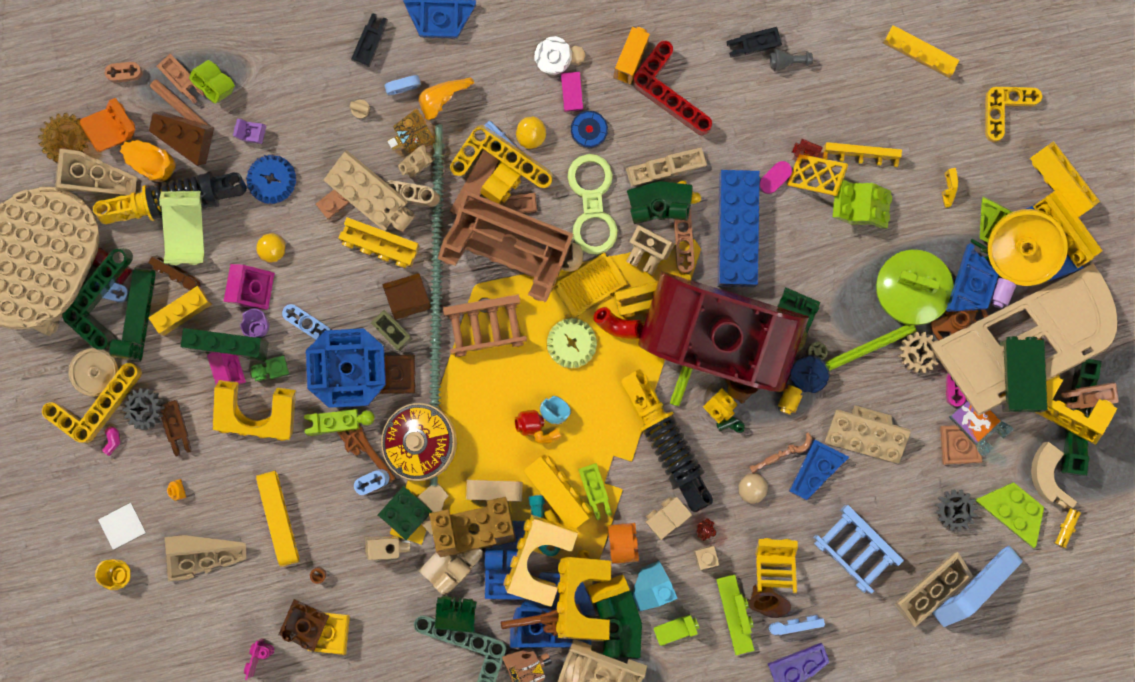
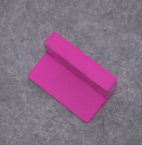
[207,352,246,385]

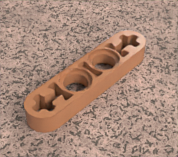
[674,208,694,274]

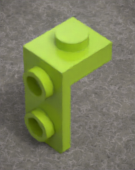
[653,614,699,646]

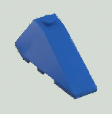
[510,607,591,648]

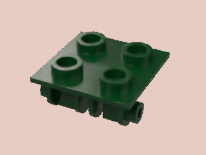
[777,287,821,337]
[378,486,432,540]
[435,595,477,633]

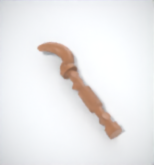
[749,433,812,474]

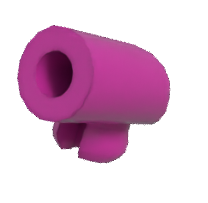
[102,426,120,456]

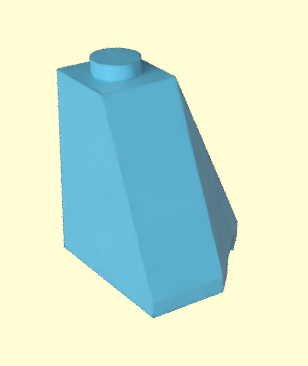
[631,560,678,611]

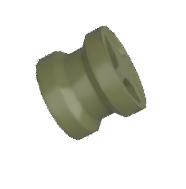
[806,342,828,360]

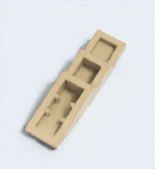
[626,147,707,187]

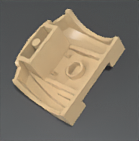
[558,639,647,682]

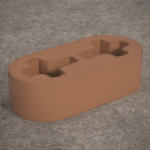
[104,62,143,83]

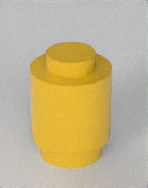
[778,385,802,415]

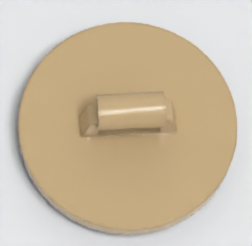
[68,348,118,396]

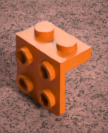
[80,98,136,152]

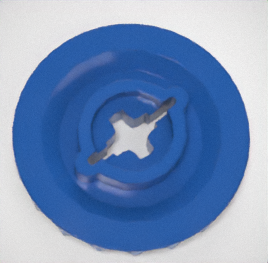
[246,155,296,204]

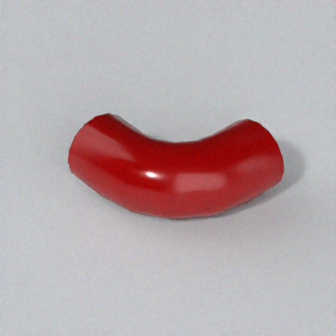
[593,307,644,339]

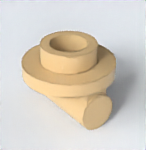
[349,99,370,119]

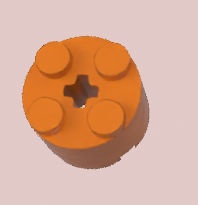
[608,523,639,564]

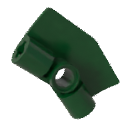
[627,181,693,224]
[595,590,642,658]

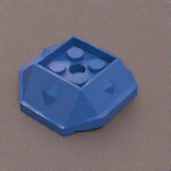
[306,328,386,408]

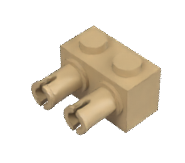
[626,225,675,275]

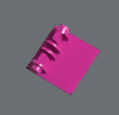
[244,638,275,680]

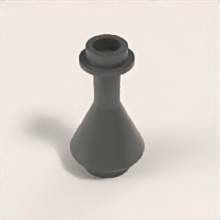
[770,49,813,72]

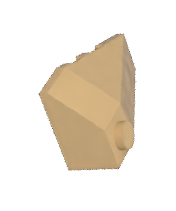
[165,535,246,581]

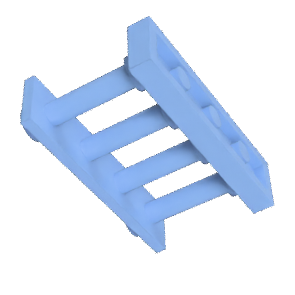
[813,505,904,594]

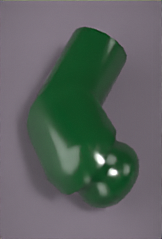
[716,416,745,433]

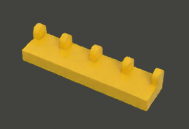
[883,25,959,78]
[822,142,902,167]

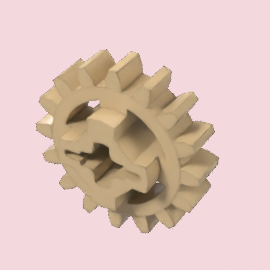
[898,332,938,374]

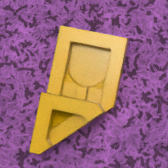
[941,168,958,208]

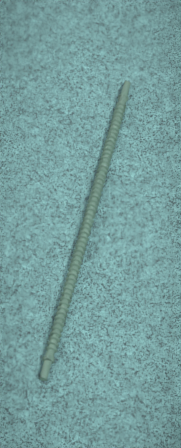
[429,124,444,486]

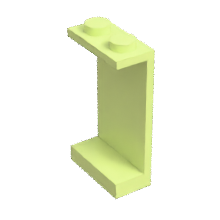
[159,191,204,265]

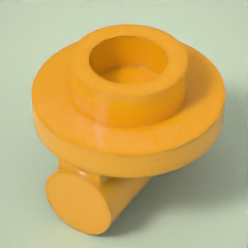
[167,479,186,501]

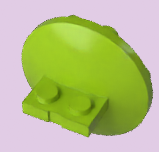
[876,250,954,325]

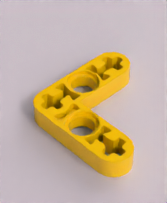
[985,87,1042,142]

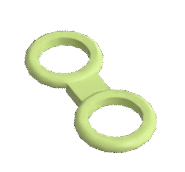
[568,154,618,255]

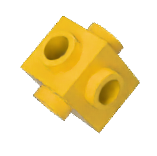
[703,388,738,423]

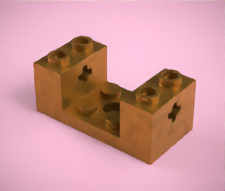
[429,497,516,558]

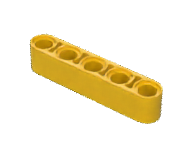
[256,470,300,567]

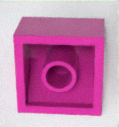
[223,264,275,310]

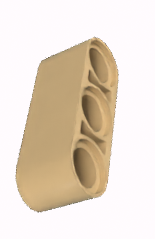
[386,180,440,207]
[466,480,523,501]

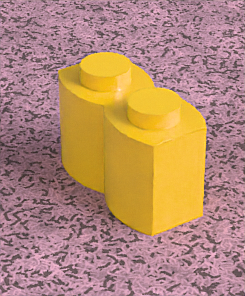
[480,162,522,204]

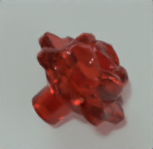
[696,518,717,541]

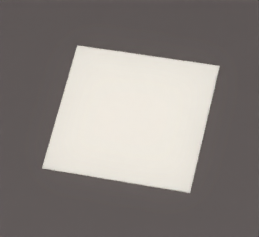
[98,503,146,550]

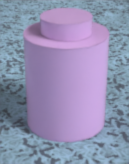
[990,278,1016,309]

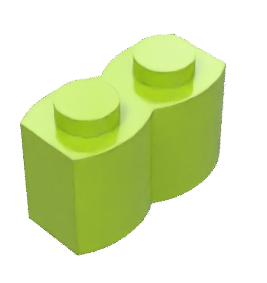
[189,60,235,104]

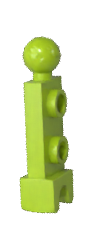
[304,409,375,436]

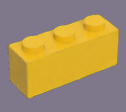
[149,286,212,336]

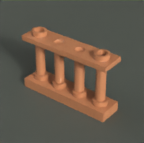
[443,294,527,357]

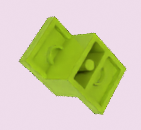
[832,179,892,228]

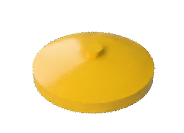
[988,209,1068,286]

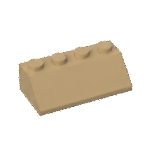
[894,552,973,627]

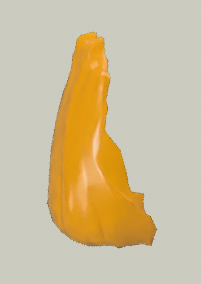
[419,77,474,120]
[120,139,176,182]

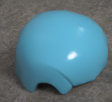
[540,396,571,424]

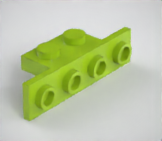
[716,574,754,655]

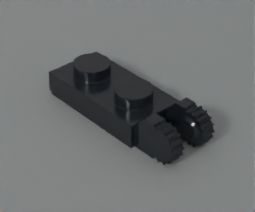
[351,13,388,68]
[726,27,782,58]

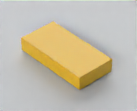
[587,574,629,603]

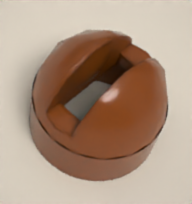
[310,567,326,584]

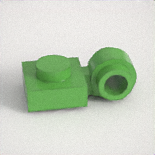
[250,355,290,382]

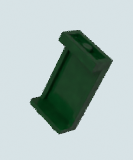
[1000,336,1048,412]

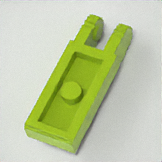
[578,463,612,520]

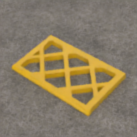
[787,154,848,196]

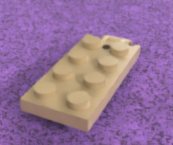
[324,150,415,232]

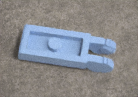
[768,615,825,635]

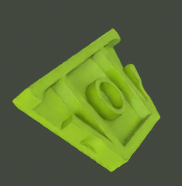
[979,196,1013,243]
[975,482,1044,548]

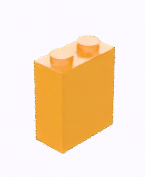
[613,27,650,85]

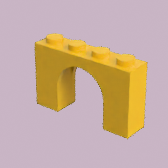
[213,380,296,441]
[504,515,578,606]
[556,557,611,641]

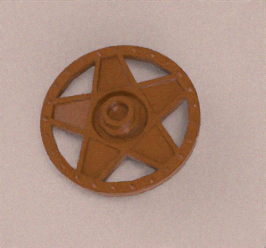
[930,310,988,341]

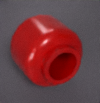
[515,410,544,436]

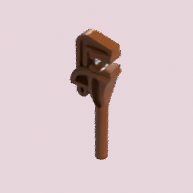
[337,424,396,483]
[501,604,582,636]

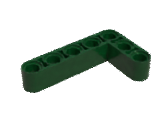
[62,248,133,350]
[109,267,156,362]

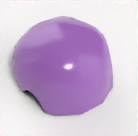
[240,308,270,338]

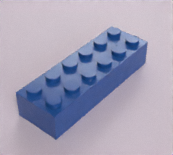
[717,170,760,287]

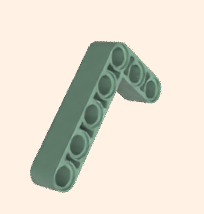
[414,615,506,682]

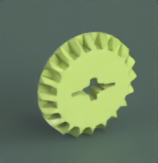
[547,318,597,368]

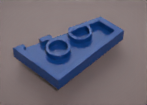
[789,440,849,500]

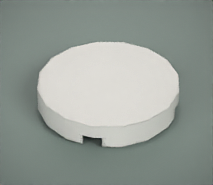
[535,37,572,75]

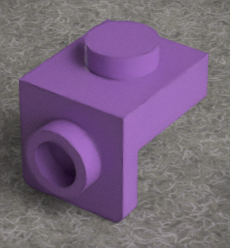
[233,119,266,144]

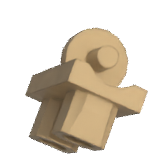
[398,145,433,178]

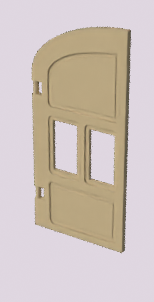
[931,264,1117,416]

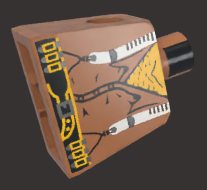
[502,648,552,682]

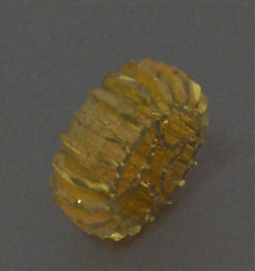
[38,113,91,163]

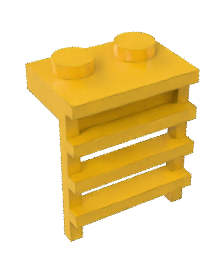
[755,538,798,594]

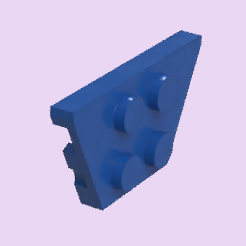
[403,0,476,39]
[946,243,999,312]
[521,572,595,616]

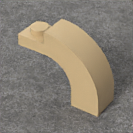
[1031,442,1077,509]

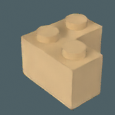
[645,497,692,540]

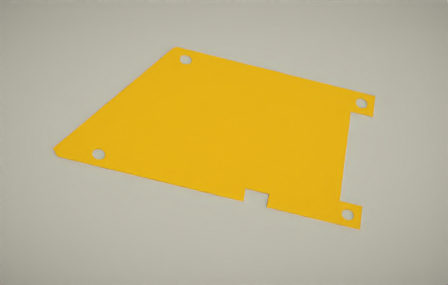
[390,239,701,594]

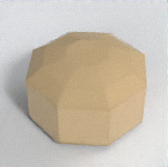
[570,46,585,66]

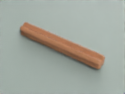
[150,79,209,126]

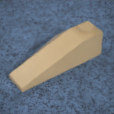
[55,149,137,196]

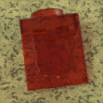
[791,139,823,160]

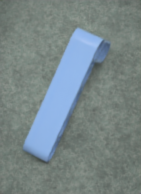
[932,545,1023,627]

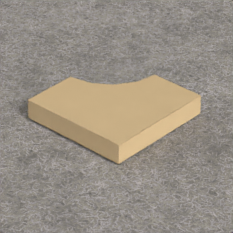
[417,483,449,536]

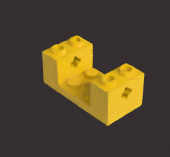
[1035,375,1117,445]

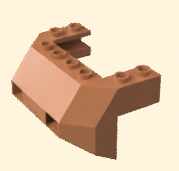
[438,191,574,302]

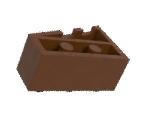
[149,111,214,166]

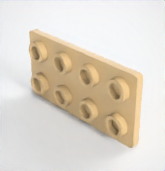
[825,405,911,463]

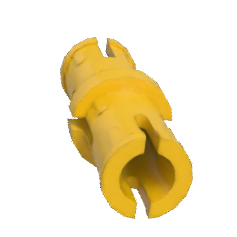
[1054,508,1081,548]

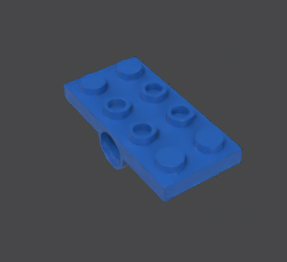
[485,521,525,600]

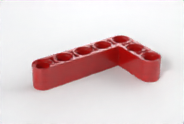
[633,41,712,136]

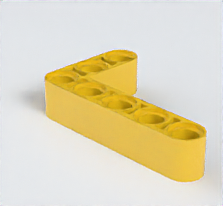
[450,125,553,188]
[42,363,142,443]

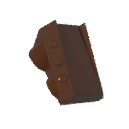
[382,273,432,320]
[278,599,329,652]

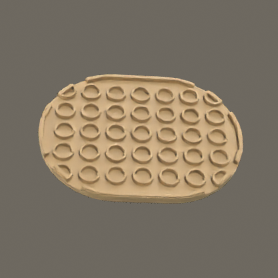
[0,187,99,329]

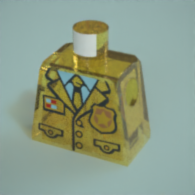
[387,108,435,153]

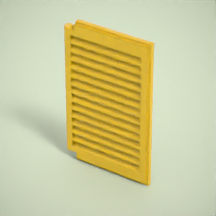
[555,253,628,318]

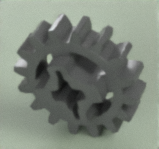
[123,388,165,430]
[934,489,978,531]

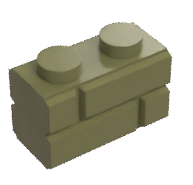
[371,310,413,352]

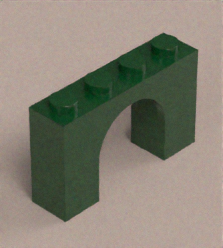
[180,328,269,361]

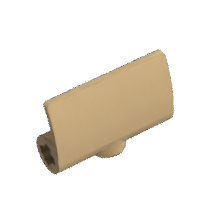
[419,549,485,596]

